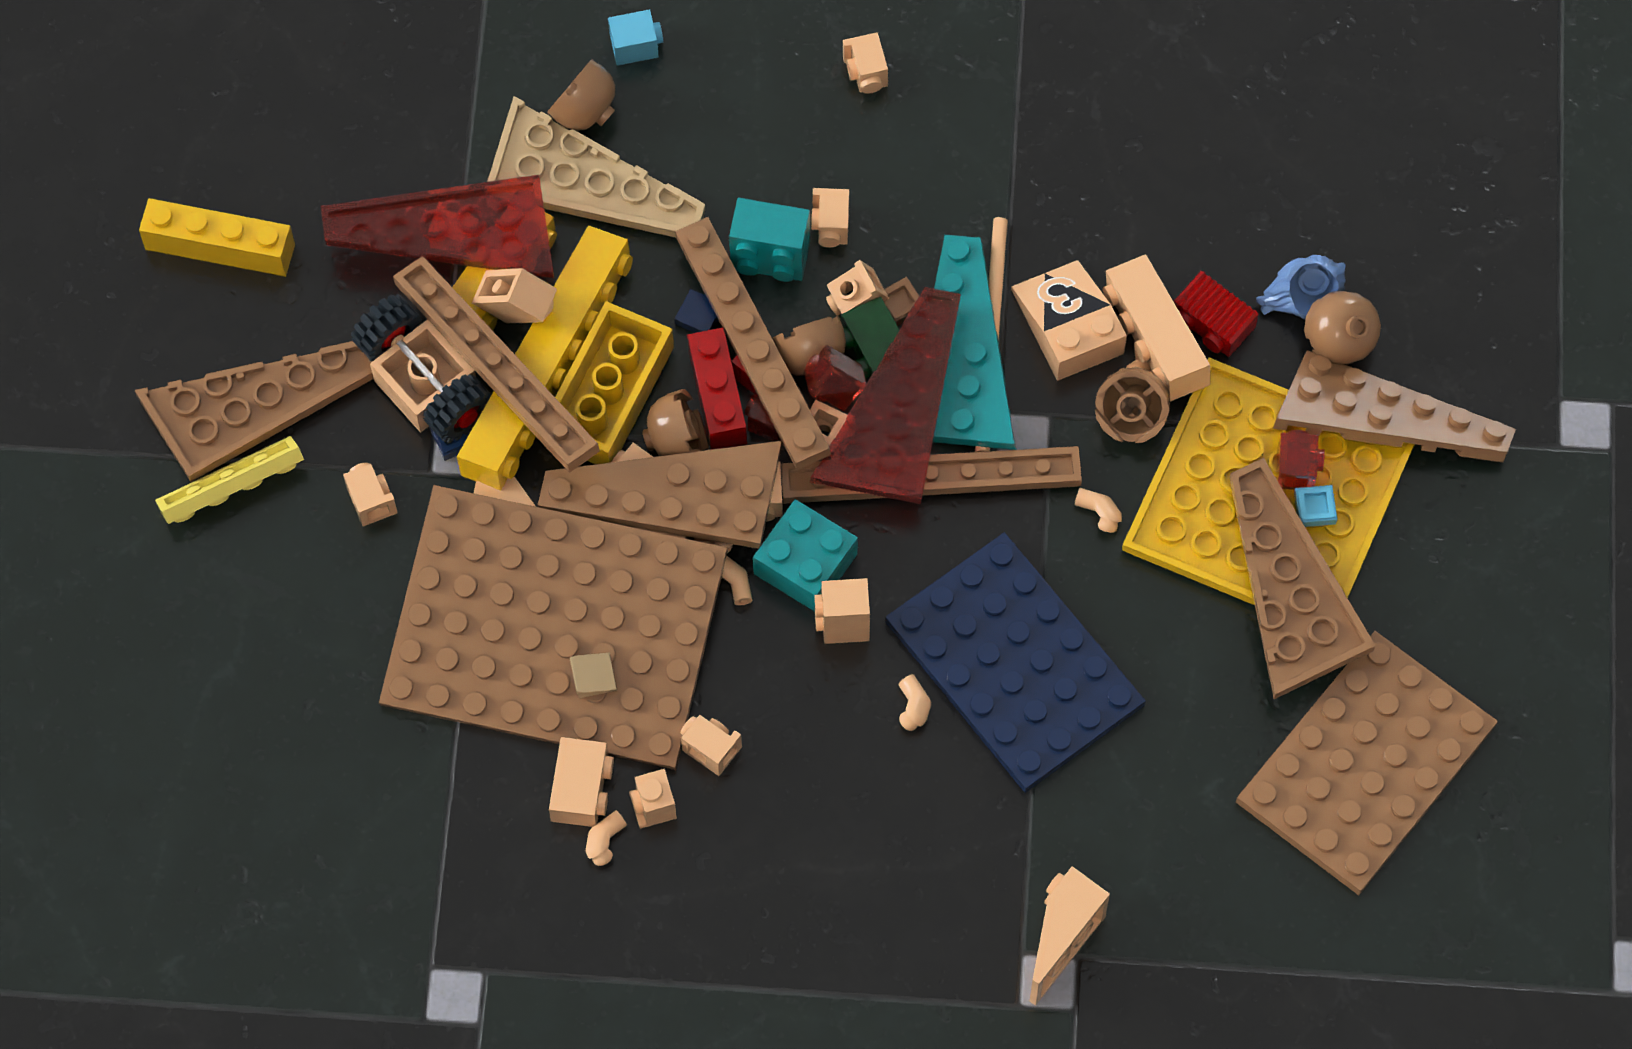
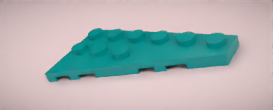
[906,235,1016,450]

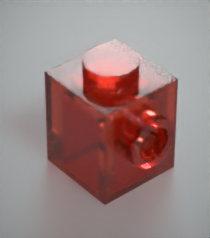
[804,345,867,411]
[1276,430,1325,490]

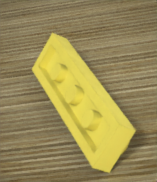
[155,436,304,524]

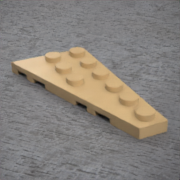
[485,96,706,238]

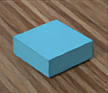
[1294,485,1337,527]

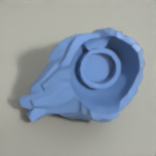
[1256,255,1346,319]

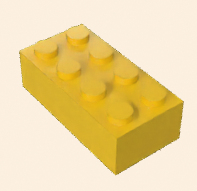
[555,301,674,464]

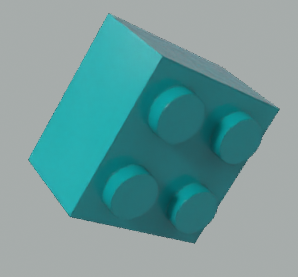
[729,198,810,282]
[753,499,858,612]

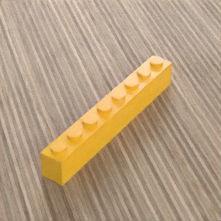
[457,225,633,491]

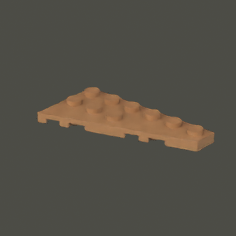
[135,341,374,482]
[1273,351,1516,462]
[538,441,782,549]
[1230,458,1376,699]

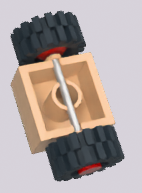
[351,294,492,443]

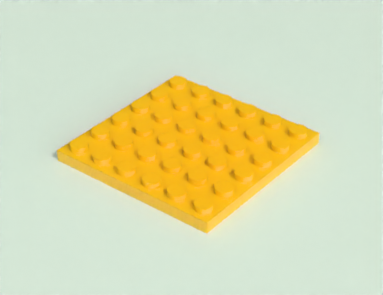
[1122,358,1415,605]

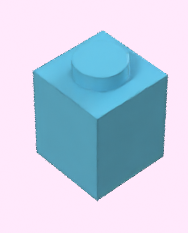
[608,9,663,66]

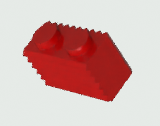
[1173,271,1259,357]

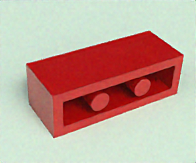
[687,327,747,450]

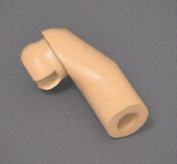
[721,556,753,605]
[586,810,627,866]

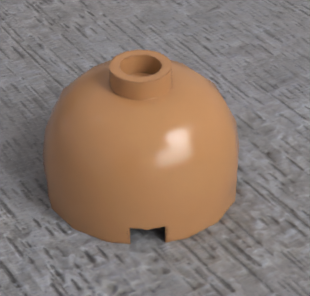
[547,59,616,131]
[1304,291,1381,364]
[772,316,846,381]
[1095,367,1170,443]
[643,389,709,456]

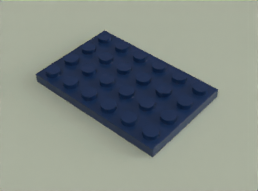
[885,532,1146,793]

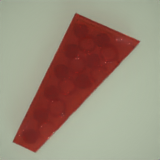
[321,174,554,278]
[810,287,961,504]

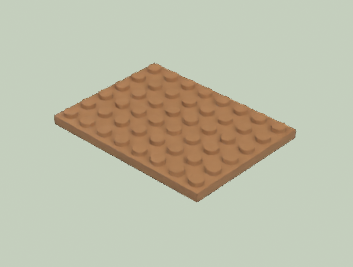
[379,485,728,770]

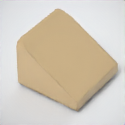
[570,653,617,698]

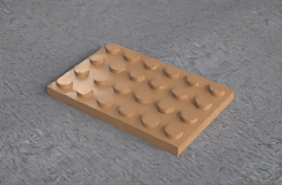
[1236,631,1498,895]

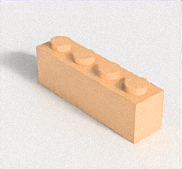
[1103,254,1210,401]

